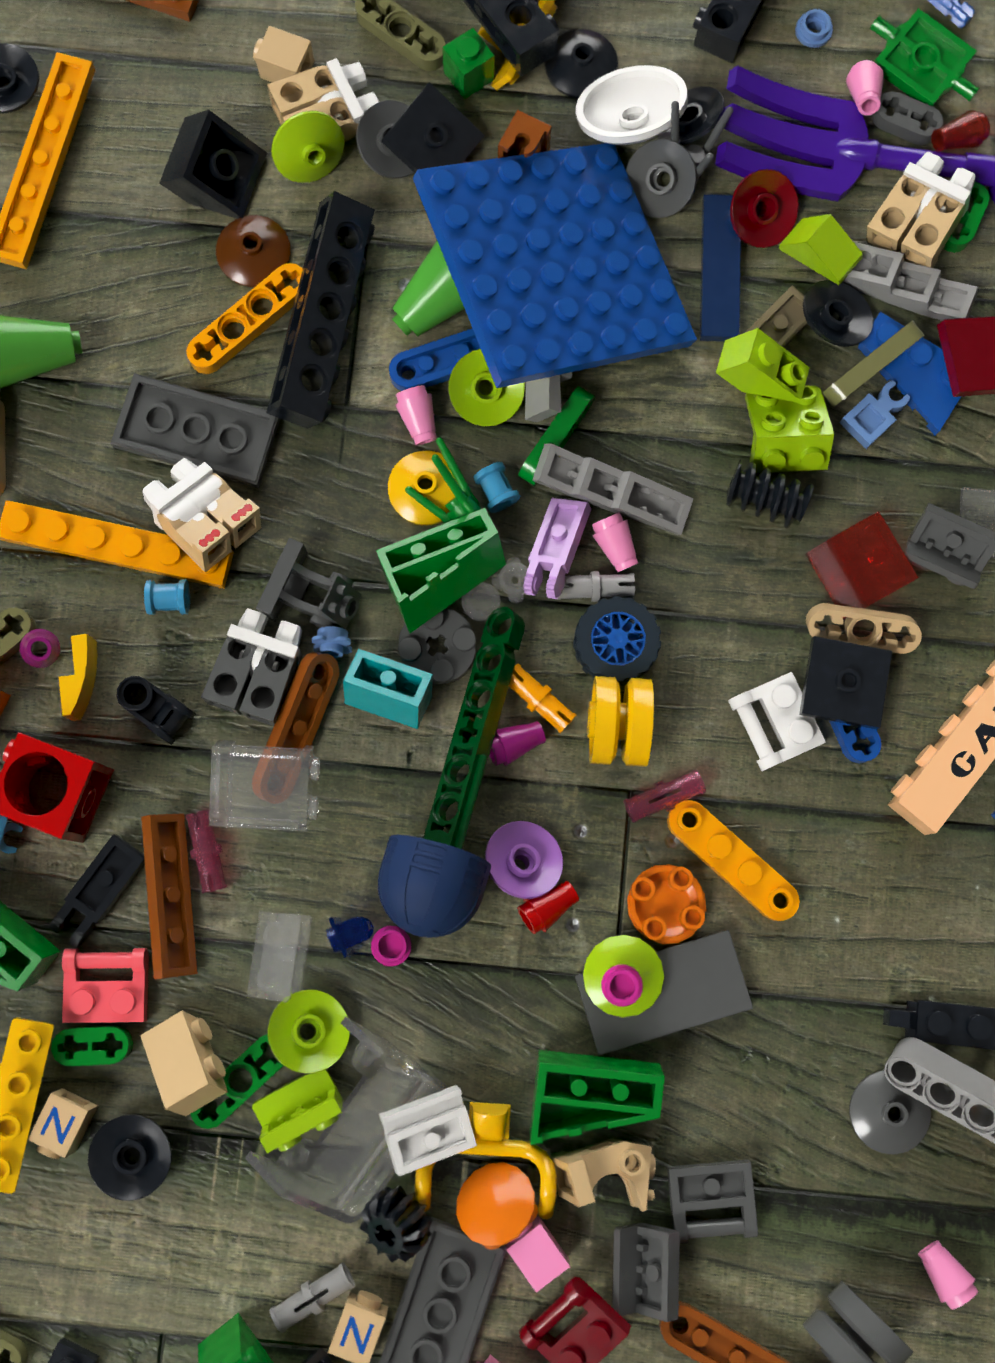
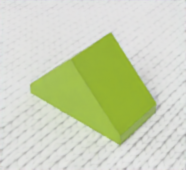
[779,214,863,285]

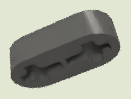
[871,91,943,146]

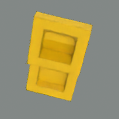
[59,634,97,721]

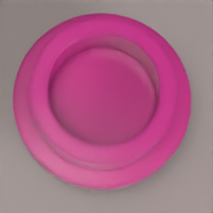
[371,926,411,966]
[601,964,643,1007]

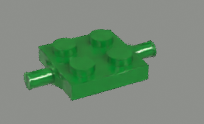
[870,8,980,107]

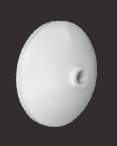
[576,65,688,145]

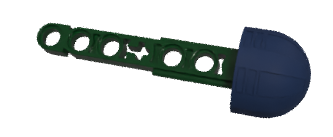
[378,607,525,938]

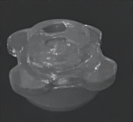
[492,557,528,603]

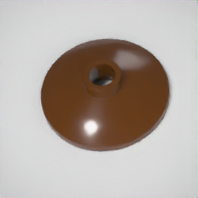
[216,215,291,287]

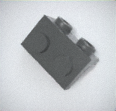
[904,503,995,589]
[612,1222,680,1322]

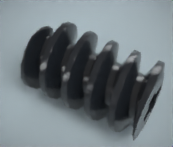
[726,459,814,529]

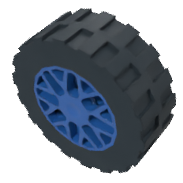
[573,596,661,686]

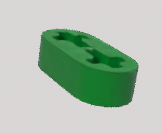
[943,182,989,253]
[51,1025,133,1066]

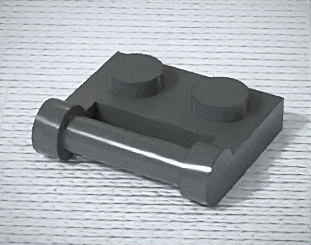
[667,1159,758,1244]

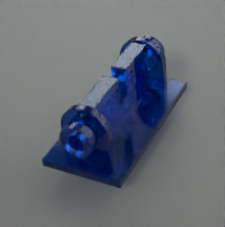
[326,917,374,958]

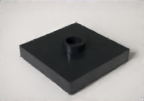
[381,82,484,173]
[799,636,892,730]

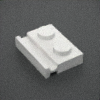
[378,1085,477,1176]

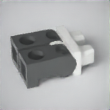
[201,608,302,727]

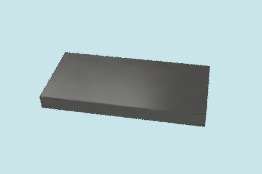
[110,373,281,488]
[574,930,753,1055]
[379,1216,506,1363]

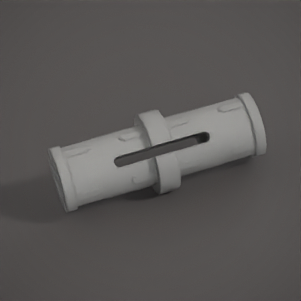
[556,571,635,602]
[269,1262,355,1333]

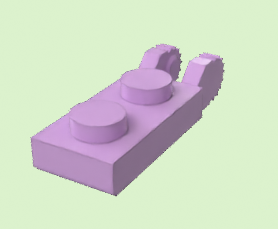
[523,498,591,599]

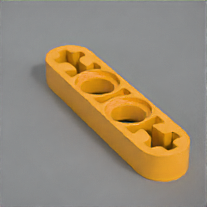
[186,263,303,374]

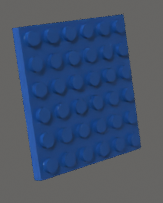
[412,143,697,388]

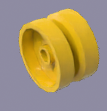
[587,676,654,767]

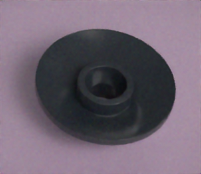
[545,29,618,99]
[0,43,39,114]
[657,87,725,145]
[803,280,873,347]
[88,1114,172,1201]

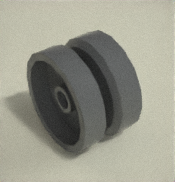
[802,1280,914,1363]

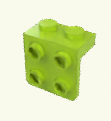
[745,385,834,473]

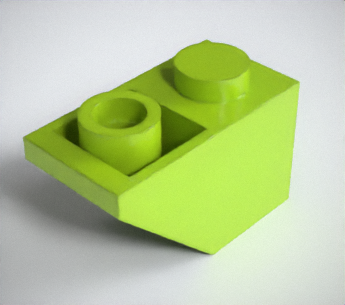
[716,328,810,402]

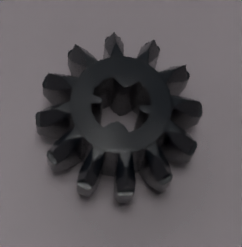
[359,1185,433,1263]

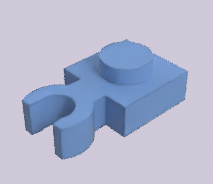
[839,380,910,449]

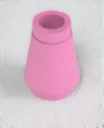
[846,60,884,115]
[395,386,437,446]
[592,512,638,573]
[918,1240,978,1310]

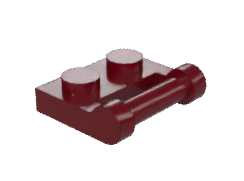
[519,1277,631,1363]

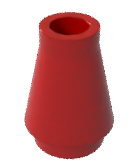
[517,881,579,934]

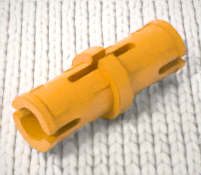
[509,663,577,734]

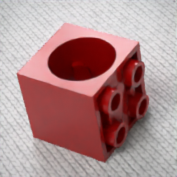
[0,732,114,843]

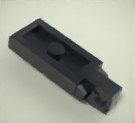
[883,999,995,1050]

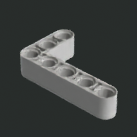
[884,1037,995,1143]

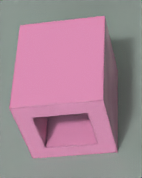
[506,1216,570,1293]

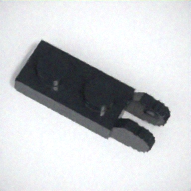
[49,834,145,948]

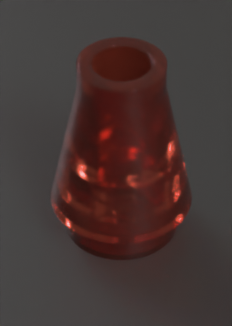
[931,110,990,152]

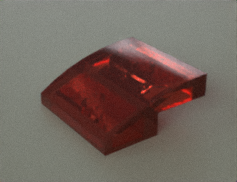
[805,511,919,620]

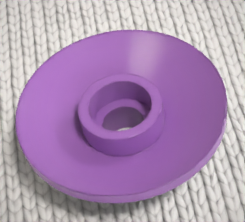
[485,821,563,899]

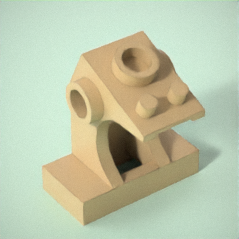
[549,1138,656,1211]

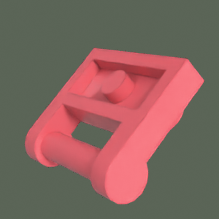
[62,948,149,1023]

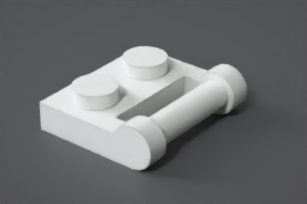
[728,672,826,771]

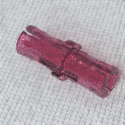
[623,769,706,823]
[185,810,227,894]

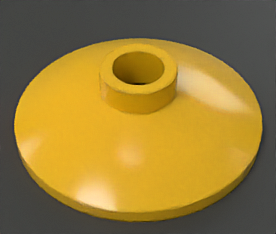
[388,451,456,526]

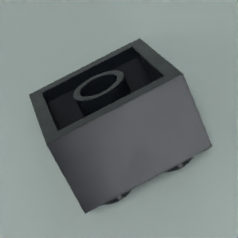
[159,110,267,219]

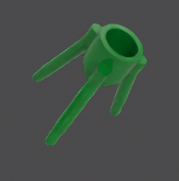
[405,437,482,523]

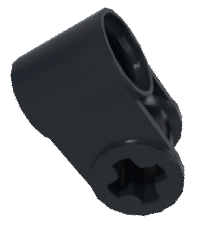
[116,676,196,745]

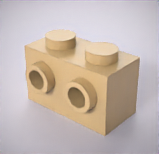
[140,1011,228,1116]

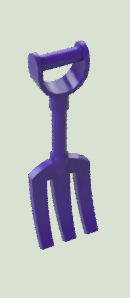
[715,65,995,204]

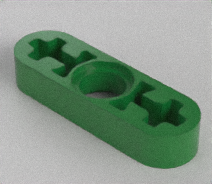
[518,386,596,486]
[190,1033,284,1129]

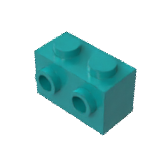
[343,648,433,729]

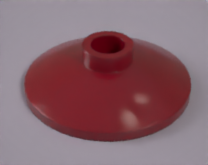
[730,169,798,248]

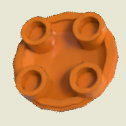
[627,864,706,944]
[456,1162,538,1250]

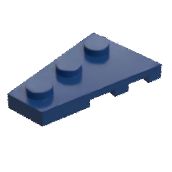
[858,312,961,436]

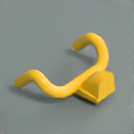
[415,1102,557,1219]

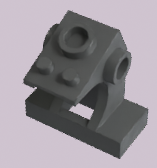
[256,538,362,630]

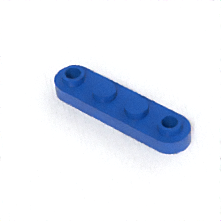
[389,328,481,391]

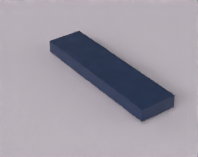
[700,194,741,342]

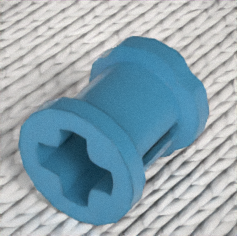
[473,462,521,513]
[144,579,190,615]

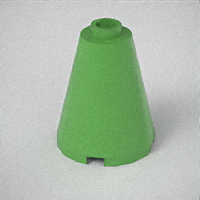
[392,241,465,336]
[0,315,83,388]

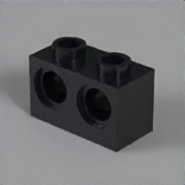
[692,0,765,64]

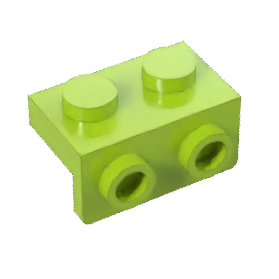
[252,1069,343,1154]

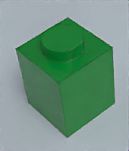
[442,28,494,99]

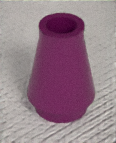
[20,629,60,668]
[489,721,546,766]

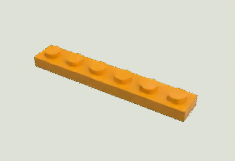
[0,52,96,270]
[0,500,234,589]

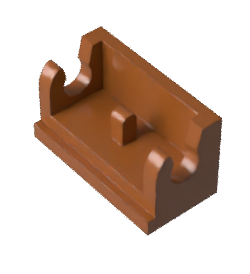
[498,110,552,158]

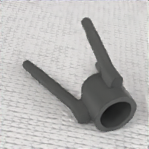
[671,101,733,185]

